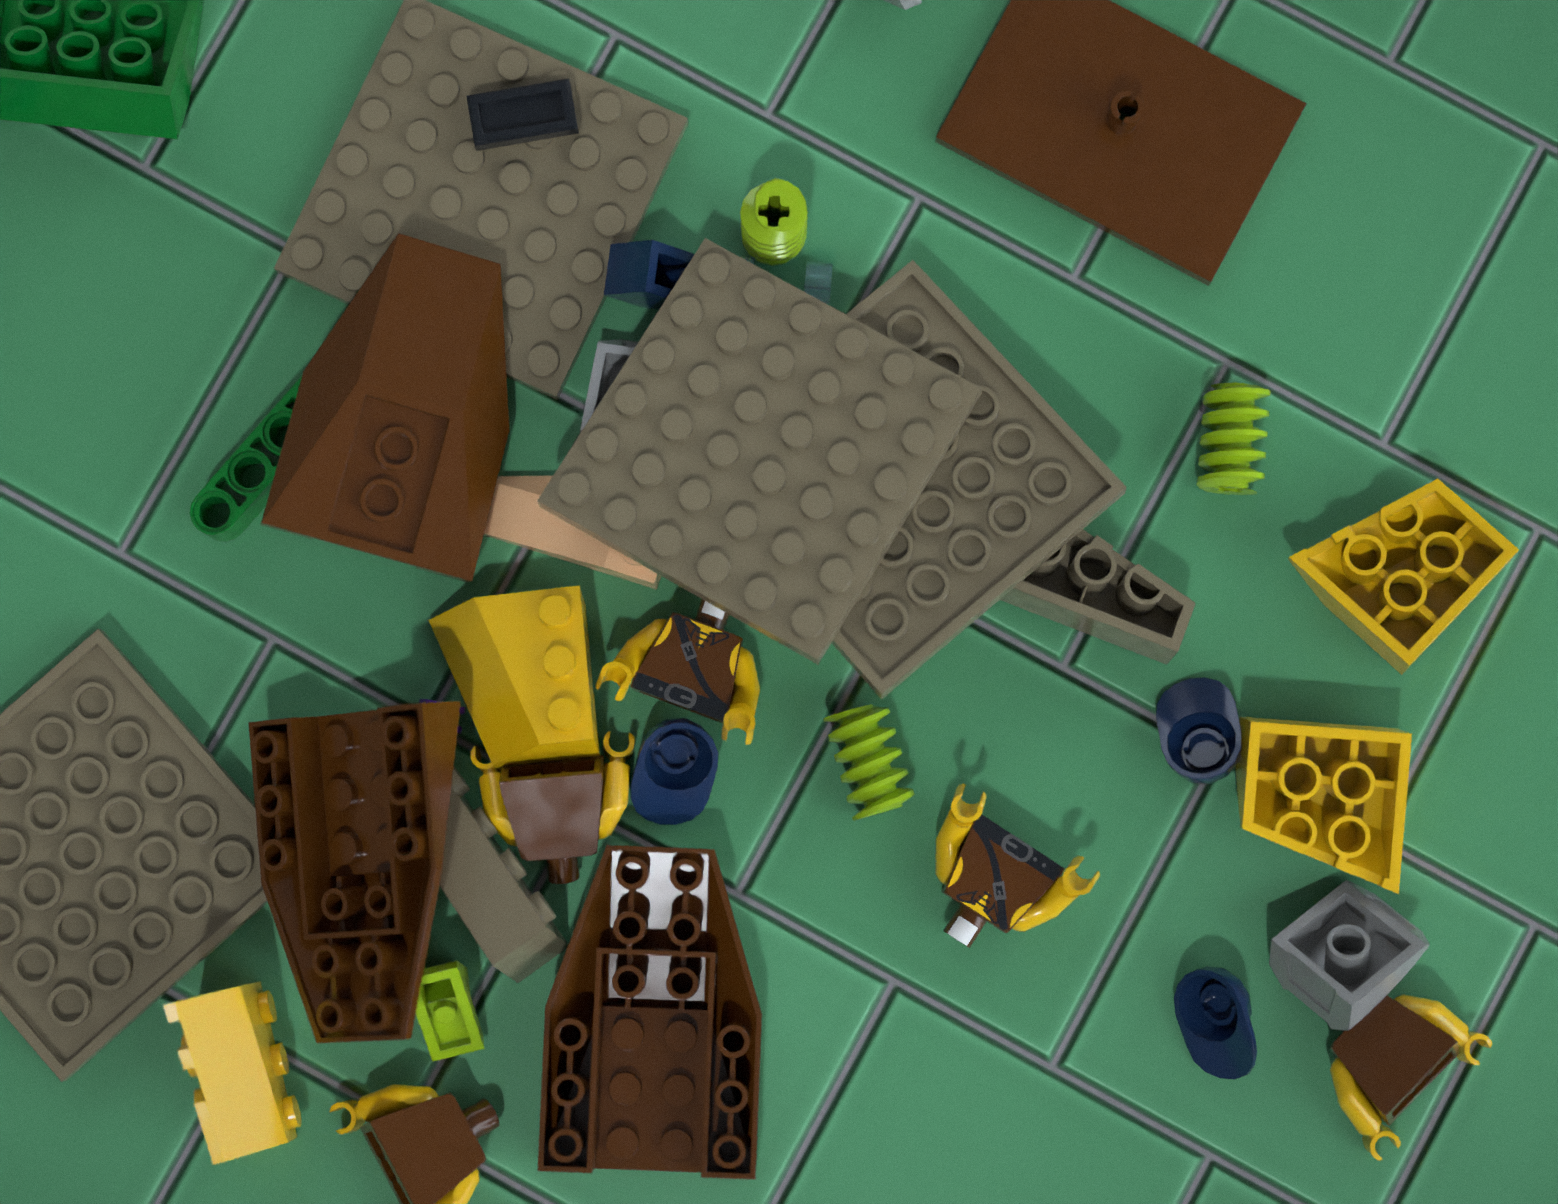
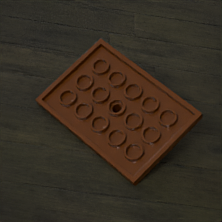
[935,0,1307,286]

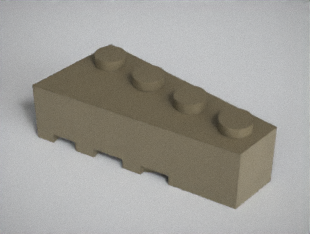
[1000,529,1196,665]
[439,766,569,983]

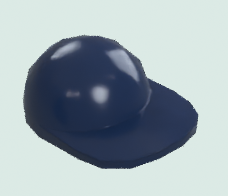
[1156,677,1242,784]
[630,718,718,825]
[1174,966,1257,1080]

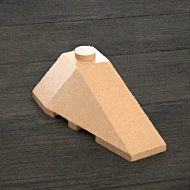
[484,475,661,590]

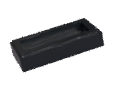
[466,78,579,151]

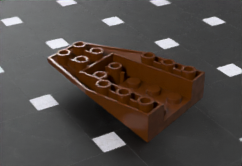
[260,233,509,582]
[248,701,461,1043]
[538,845,762,1180]

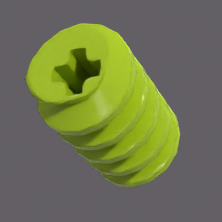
[740,178,808,266]
[1196,383,1271,495]
[823,704,915,821]

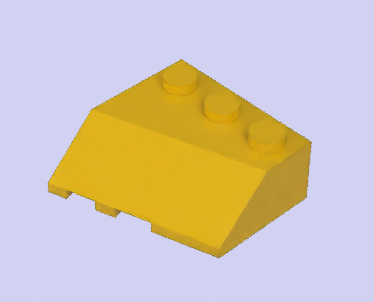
[1288,479,1519,675]
[428,585,600,768]
[1235,717,1412,894]
[163,981,302,1165]

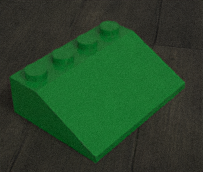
[0,0,204,139]

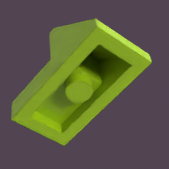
[416,961,485,1062]

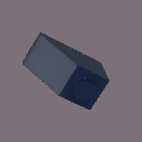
[604,240,694,309]

